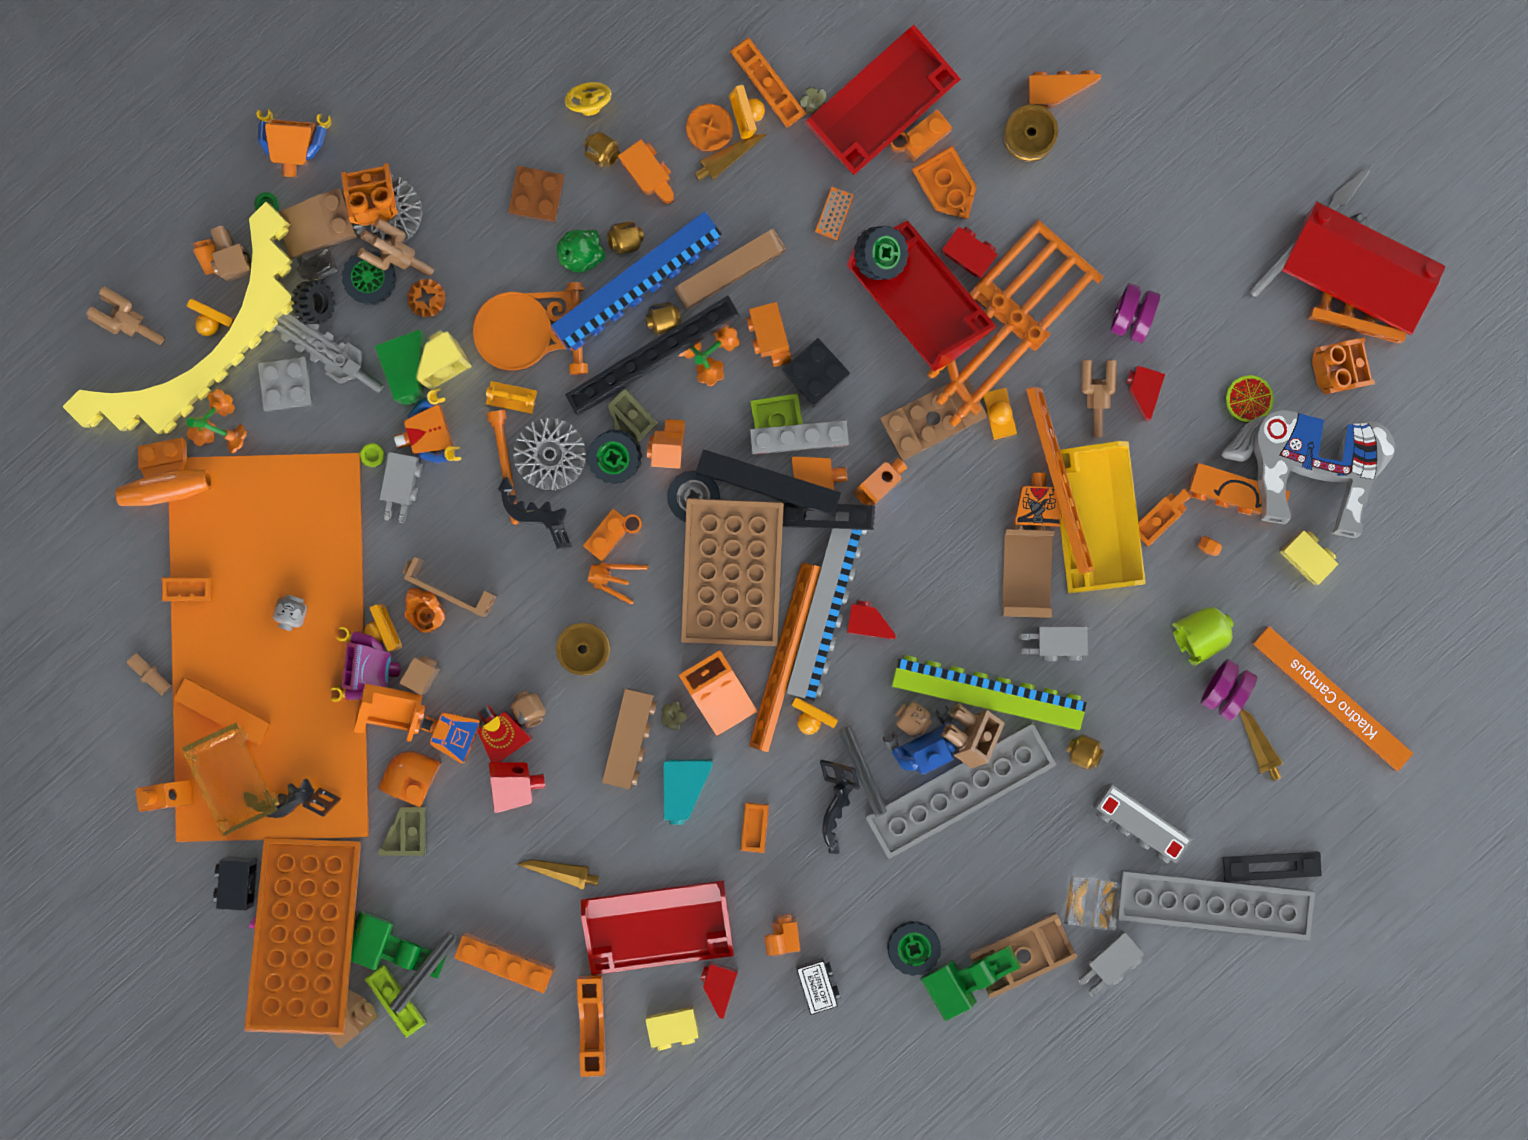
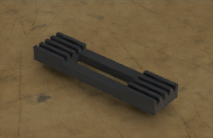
[783,502,876,530]
[1223,852,1322,882]

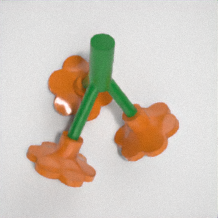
[678,325,740,386]
[186,389,247,453]

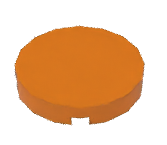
[686,103,733,152]

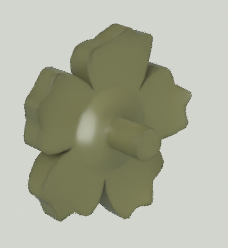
[799,86,827,115]
[661,701,687,731]

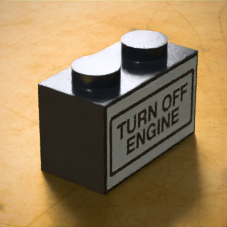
[796,958,841,1015]

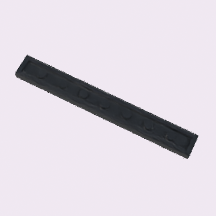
[565,295,741,416]

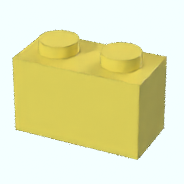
[1280,531,1338,585]
[645,1006,699,1050]

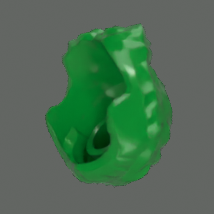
[557,229,606,273]

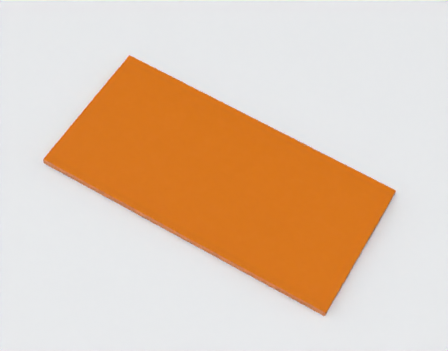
[169,453,369,842]

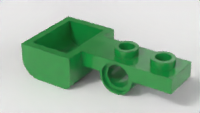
[351,910,447,979]
[920,945,1021,1021]

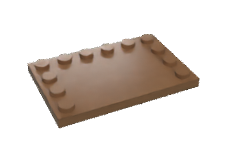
[681,498,784,646]

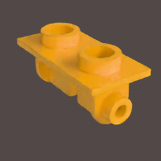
[486,381,537,414]

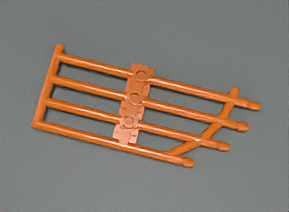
[927,219,1104,427]

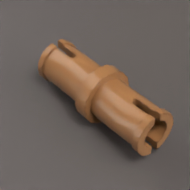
[126,652,172,696]

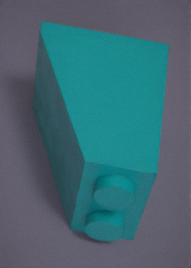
[664,759,713,825]

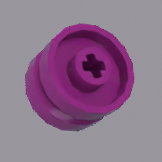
[1110,283,1161,344]
[1200,659,1258,721]

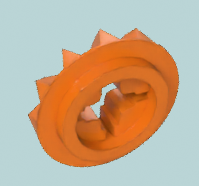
[407,279,445,317]

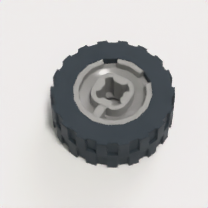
[667,470,720,522]

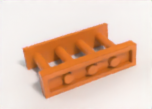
[1307,292,1407,344]

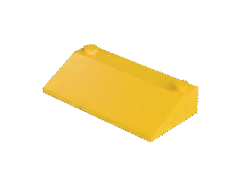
[1059,441,1146,593]

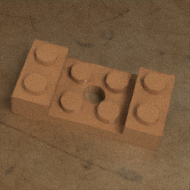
[879,378,987,461]
[968,912,1078,999]

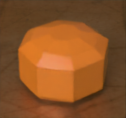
[1197,536,1222,556]

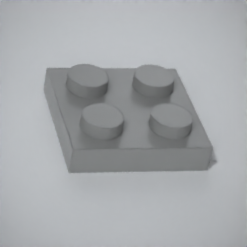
[258,357,313,412]

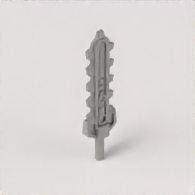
[270,312,384,393]

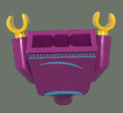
[330,627,401,702]

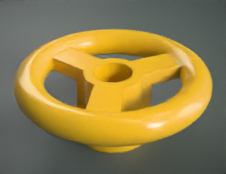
[565,82,612,116]

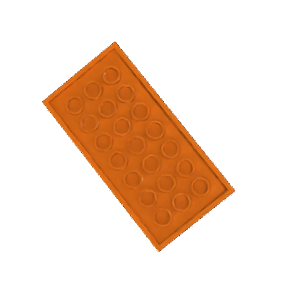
[244,838,361,1035]

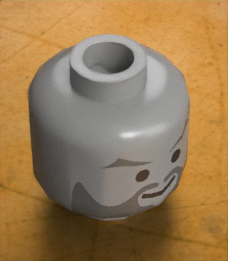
[273,594,307,631]

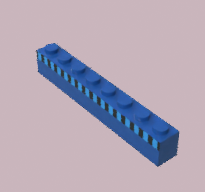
[551,211,722,351]

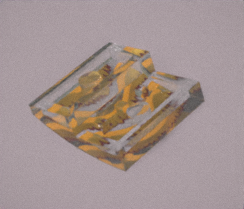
[1064,876,1121,931]

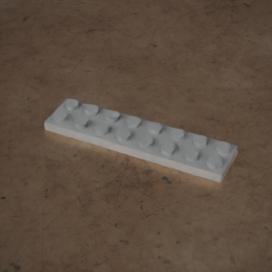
[865,723,1056,859]
[1117,871,1315,940]

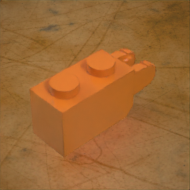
[618,139,675,205]

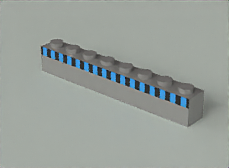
[786,512,867,701]

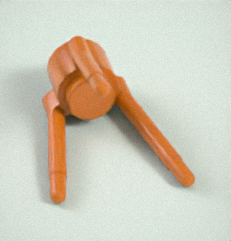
[588,562,649,604]

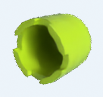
[1172,607,1234,665]

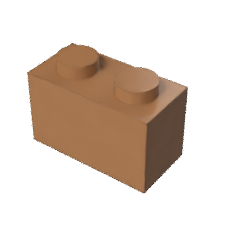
[400,656,440,695]

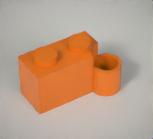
[889,109,952,162]
[746,302,792,367]
[647,419,685,468]
[583,509,643,562]
[764,914,800,956]

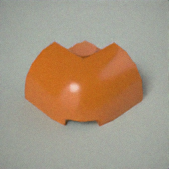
[378,751,442,807]

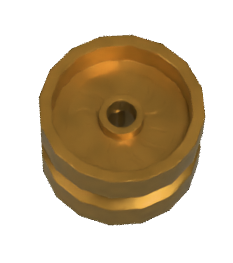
[1003,104,1059,163]
[556,623,611,676]

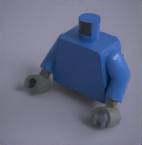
[883,706,956,774]

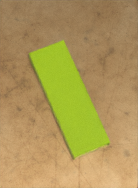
[364,964,427,1038]

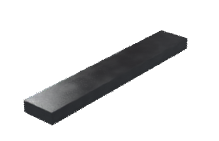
[696,449,841,517]

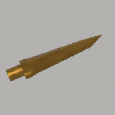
[694,134,767,181]
[1240,708,1283,781]
[517,859,599,890]

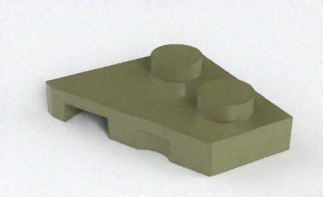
[608,388,659,443]
[378,807,426,856]

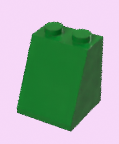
[375,329,428,406]

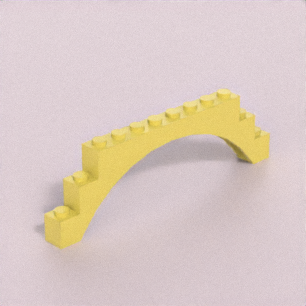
[63,202,294,435]

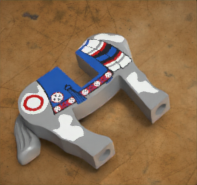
[1221,410,1395,538]

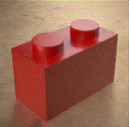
[941,227,998,281]

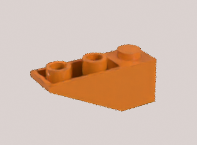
[1027,70,1101,108]

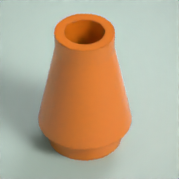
[192,238,216,275]

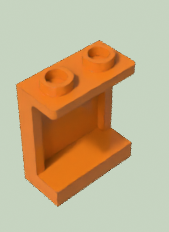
[354,684,425,742]

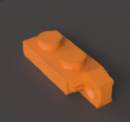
[1138,489,1192,547]

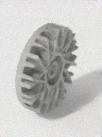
[353,175,422,243]
[513,418,586,490]

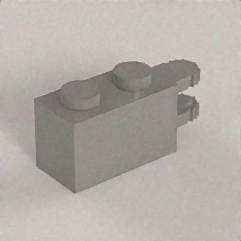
[380,452,423,524]
[1019,627,1088,661]
[1078,930,1144,997]

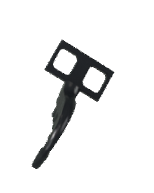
[498,477,572,549]
[820,760,860,854]
[244,779,341,818]

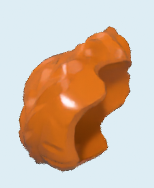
[404,588,445,633]

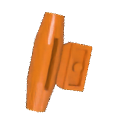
[115,437,213,506]

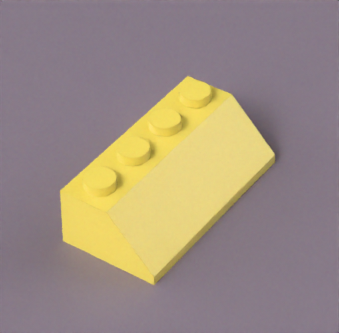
[417,331,472,390]

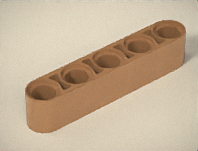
[674,229,787,310]

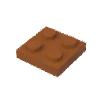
[508,166,565,223]

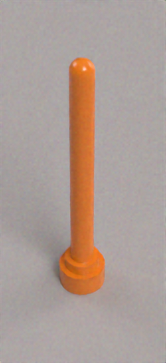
[486,410,519,525]

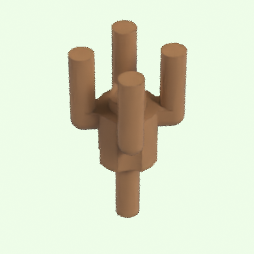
[357,218,434,276]
[86,286,166,346]
[1082,359,1117,437]

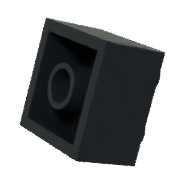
[782,338,850,407]
[213,856,258,911]

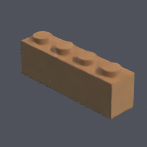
[602,688,657,790]

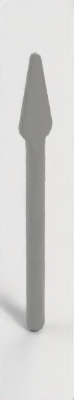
[1250,167,1370,297]

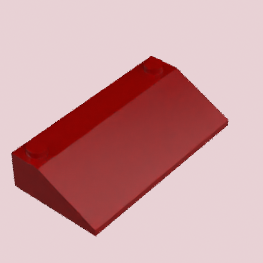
[804,25,961,175]
[1282,201,1446,335]
[847,220,996,372]
[581,880,734,975]

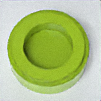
[360,443,385,468]

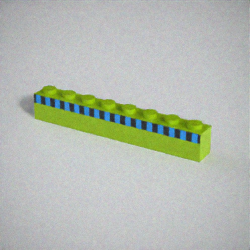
[891,655,1087,730]

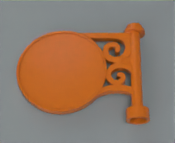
[473,282,588,375]

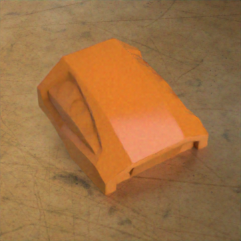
[341,163,398,226]
[1312,337,1375,395]

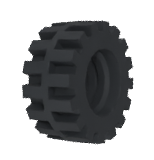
[291,281,335,324]

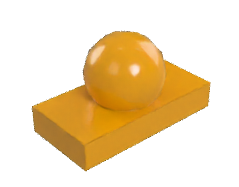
[729,85,765,139]
[187,299,235,336]
[983,388,1017,440]
[364,604,403,652]
[791,697,838,735]

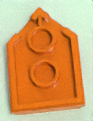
[911,145,977,219]

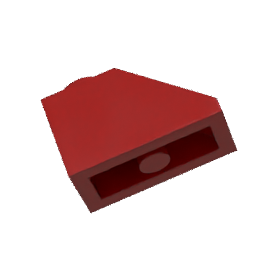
[1126,366,1165,422]
[847,600,896,640]
[700,961,738,1019]

